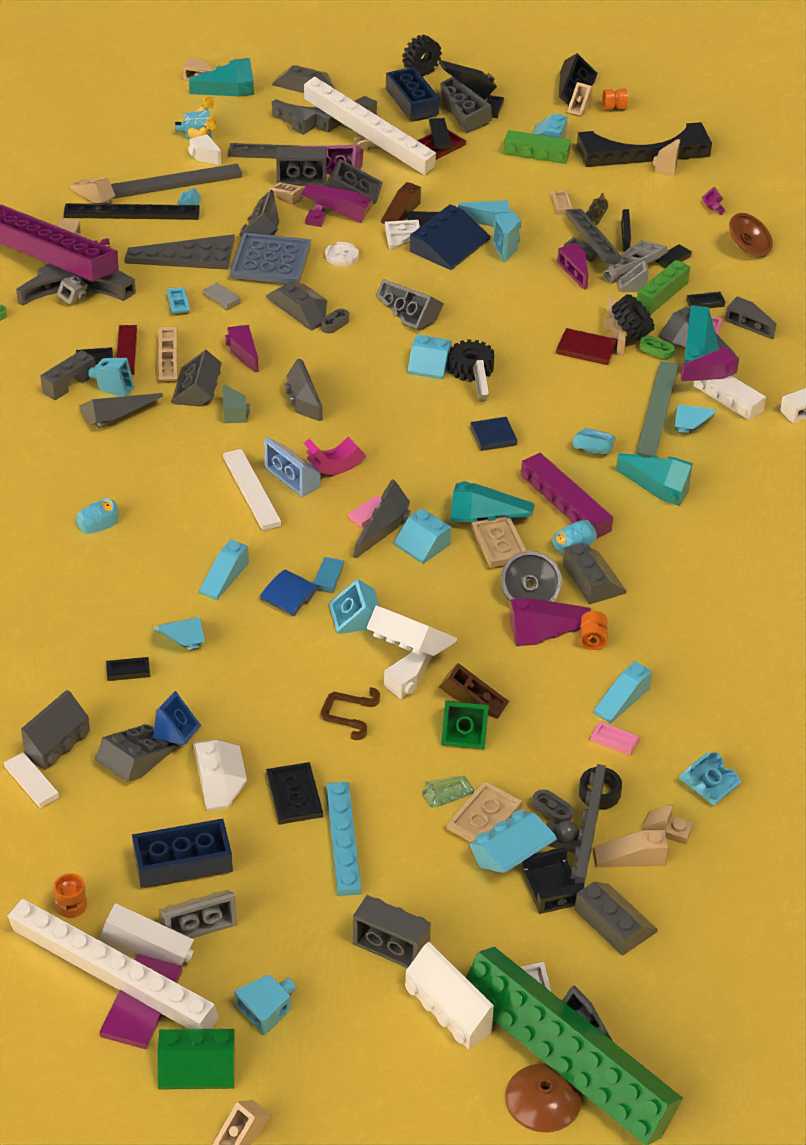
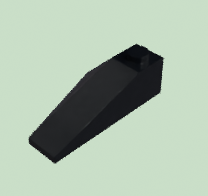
[558,53,598,106]
[439,60,497,100]

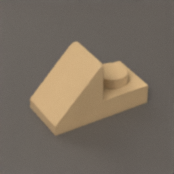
[643,804,693,844]

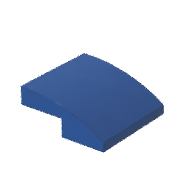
[260,569,319,616]

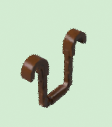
[321,687,380,740]

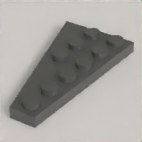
[125,234,235,270]

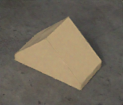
[567,82,592,117]

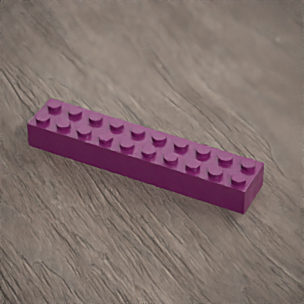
[0,204,119,281]

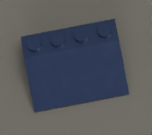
[410,204,491,270]

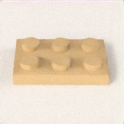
[471,516,526,568]
[447,781,522,842]

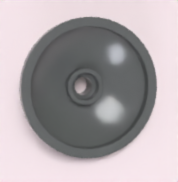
[500,551,562,602]

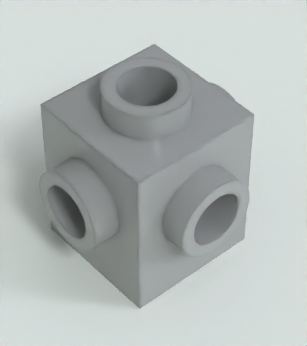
[57,275,88,304]

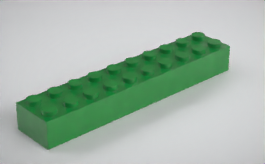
[466,947,683,1145]

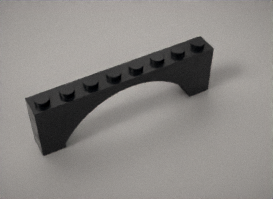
[577,122,712,167]

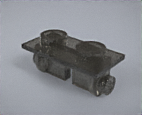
[585,193,608,225]

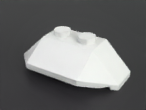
[193,739,247,811]

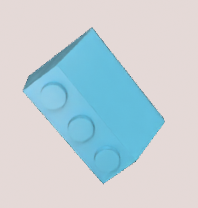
[469,810,557,873]

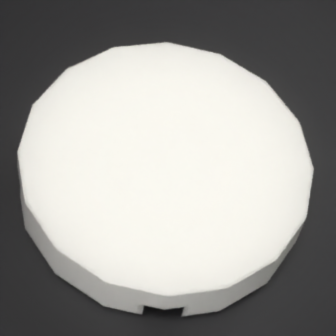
[325,242,359,267]

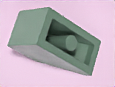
[222,385,250,423]

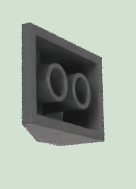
[326,159,383,204]

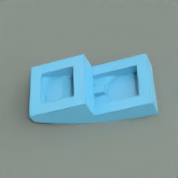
[167,287,190,314]

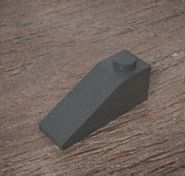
[725,296,776,340]

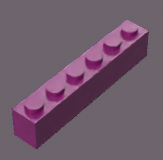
[521,453,613,539]

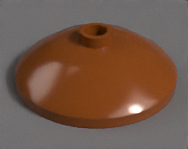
[729,213,773,256]
[506,1064,582,1133]

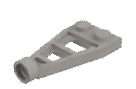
[603,240,668,283]

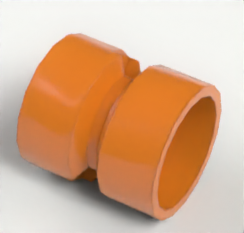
[602,89,628,110]
[580,611,608,650]
[53,873,87,918]

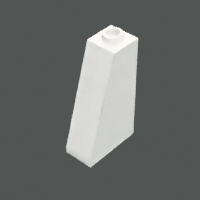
[99,903,194,966]

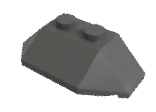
[273,65,335,93]
[266,282,327,331]
[284,359,323,421]

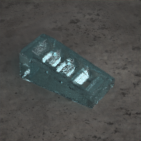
[422,776,474,808]

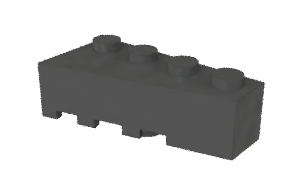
[440,77,492,133]

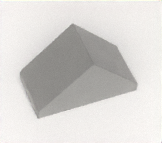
[618,260,649,292]

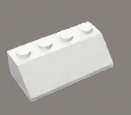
[367,605,457,657]
[405,942,494,1050]

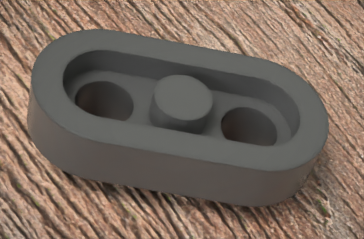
[532,790,573,824]

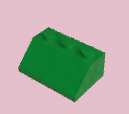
[158,1028,236,1090]

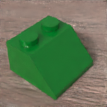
[441,700,489,749]

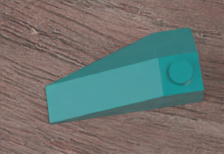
[189,58,254,97]
[684,305,719,364]
[616,453,693,506]
[450,481,535,522]

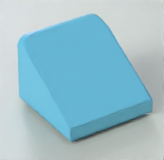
[178,188,201,205]

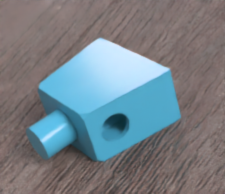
[89,358,135,397]
[234,975,296,1035]

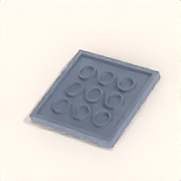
[230,233,311,284]

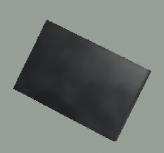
[266,762,323,825]

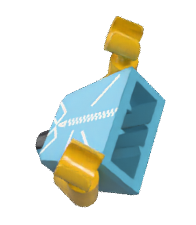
[175,96,216,139]

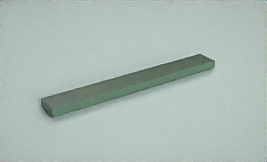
[636,361,678,458]

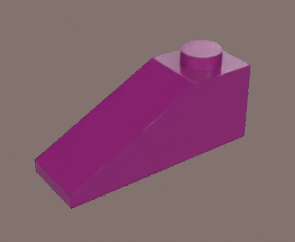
[557,243,589,290]
[225,325,259,372]
[680,347,739,381]

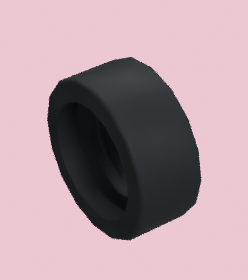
[579,767,622,810]

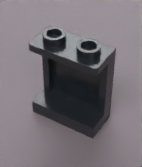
[521,847,584,914]

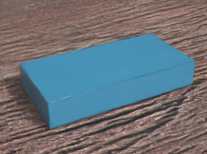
[314,557,344,593]

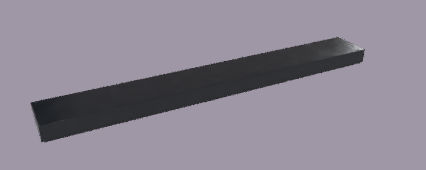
[64,203,200,220]

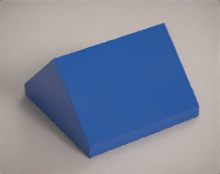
[153,691,202,745]

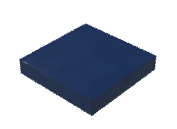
[470,416,517,451]

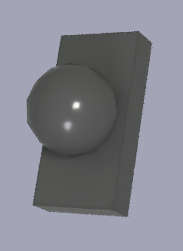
[546,821,582,853]

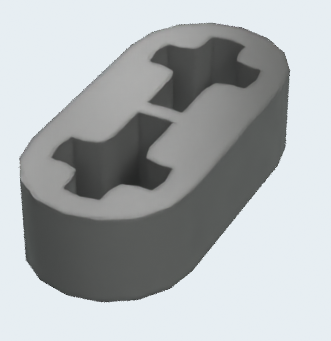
[321,309,349,334]

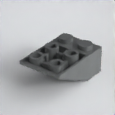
[96,724,177,782]

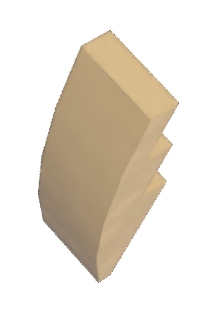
[605,296,625,355]
[158,327,177,382]

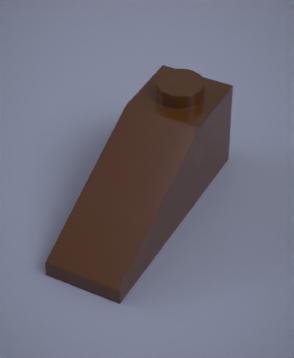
[381,182,421,224]
[439,663,509,719]

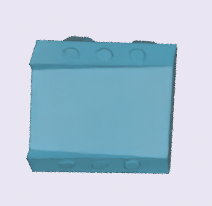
[678,752,742,805]

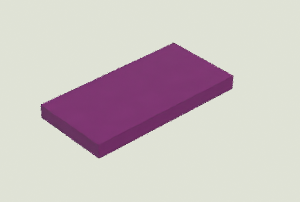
[100,954,183,1049]

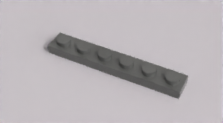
[565,209,621,264]
[571,764,606,886]

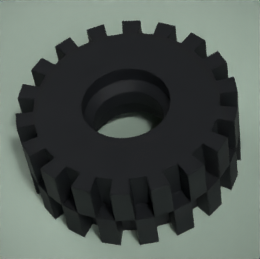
[402,34,442,77]
[611,294,655,341]
[448,339,495,382]

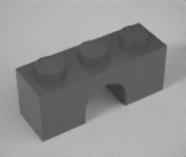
[40,350,95,400]

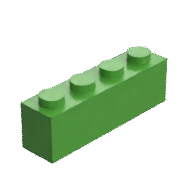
[503,130,571,164]
[637,260,690,315]

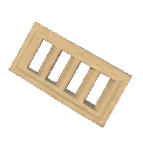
[268,182,304,205]

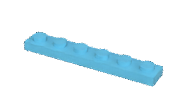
[327,782,361,896]

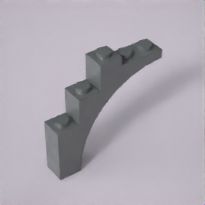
[272,96,377,135]
[16,263,136,306]

